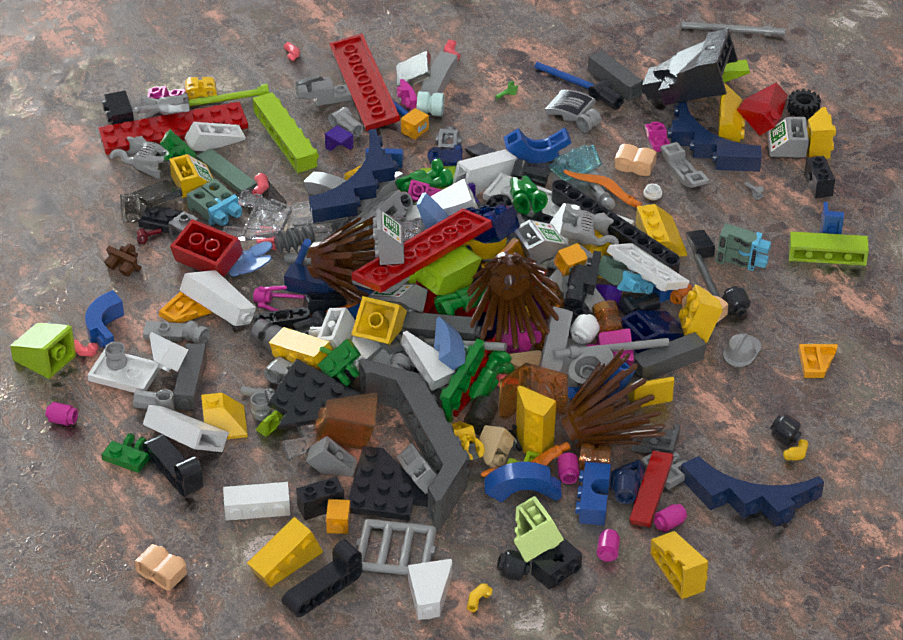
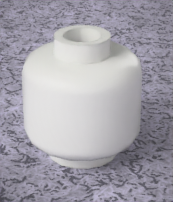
[570,314,600,344]

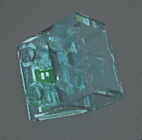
[548,144,603,182]

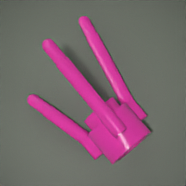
[253,286,304,311]

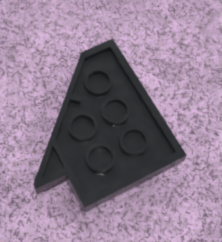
[267,358,369,429]
[348,446,428,521]

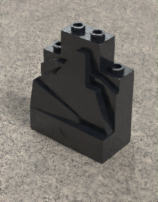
[641,29,738,105]

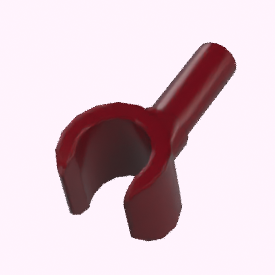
[136,228,162,244]

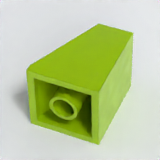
[415,245,482,295]
[10,323,76,379]

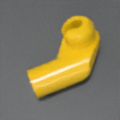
[783,439,809,461]
[467,583,493,612]

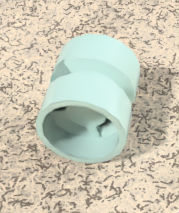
[416,91,445,117]

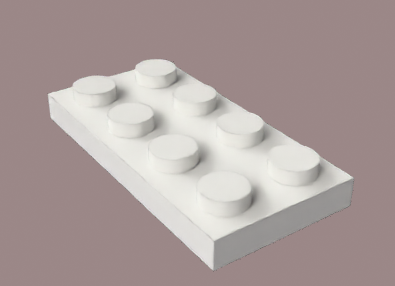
[607,243,690,291]

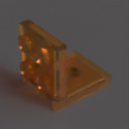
[499,363,568,419]

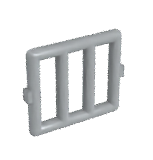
[356,519,436,575]

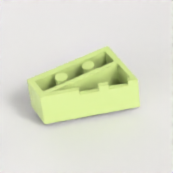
[514,496,564,562]

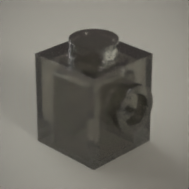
[120,193,141,223]

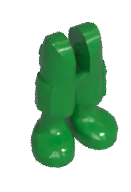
[395,158,453,193]
[510,175,548,214]
[434,284,492,316]
[468,350,515,408]

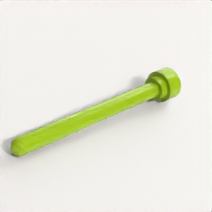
[188,84,269,107]

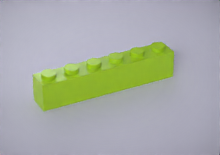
[252,92,319,173]

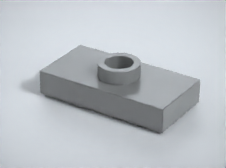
[143,321,186,342]

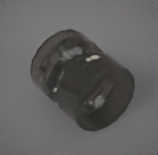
[463,395,498,435]

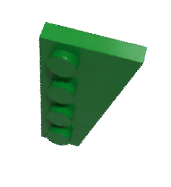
[440,339,485,423]

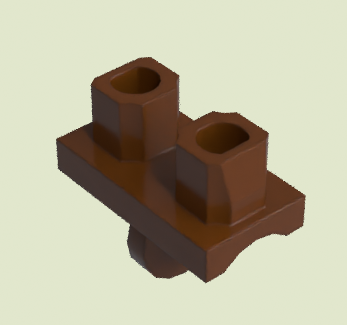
[104,244,142,277]

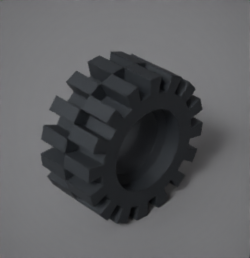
[787,89,821,120]

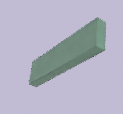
[196,148,257,196]

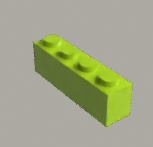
[788,231,869,266]

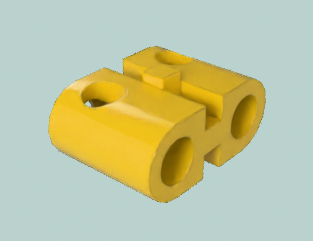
[185,77,217,99]

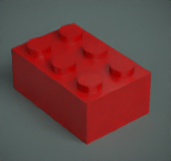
[170,219,243,277]

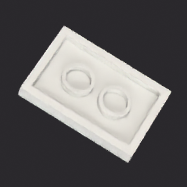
[87,349,161,393]

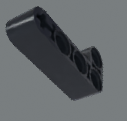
[142,434,204,497]
[281,539,362,618]

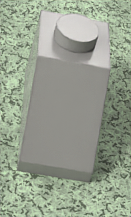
[306,436,357,477]

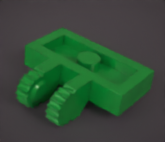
[160,130,197,161]
[317,339,361,386]
[101,433,149,473]

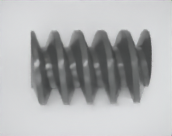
[273,225,315,255]

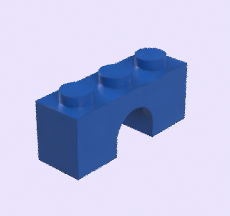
[575,462,611,526]

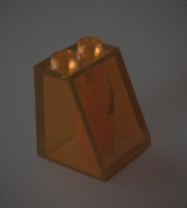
[313,393,378,450]

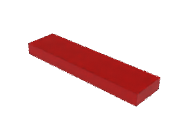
[629,451,674,528]

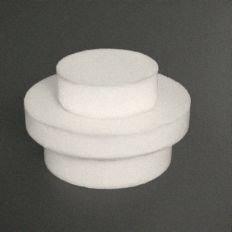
[643,184,662,201]

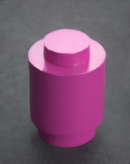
[45,402,78,426]
[557,453,579,484]
[654,504,687,532]
[596,529,620,562]

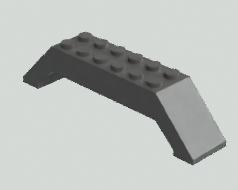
[358,359,470,530]

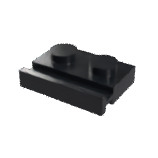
[138,204,183,233]

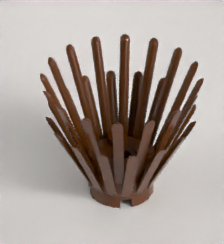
[307,216,404,304]
[466,251,561,349]
[559,348,666,447]

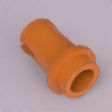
[670,284,693,305]

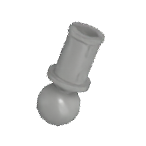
[591,184,616,211]

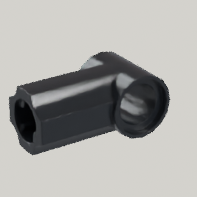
[588,80,624,110]
[510,159,549,187]
[618,293,661,322]
[291,310,327,335]

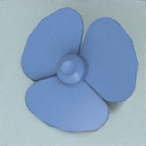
[229,242,273,277]

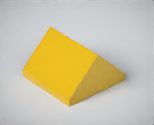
[626,376,674,407]

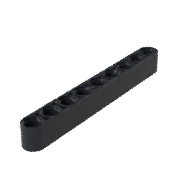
[551,180,680,274]

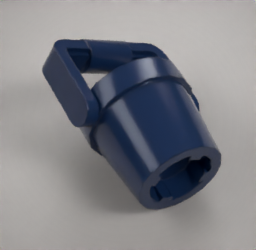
[610,460,644,504]

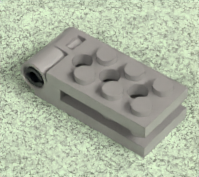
[343,190,413,252]

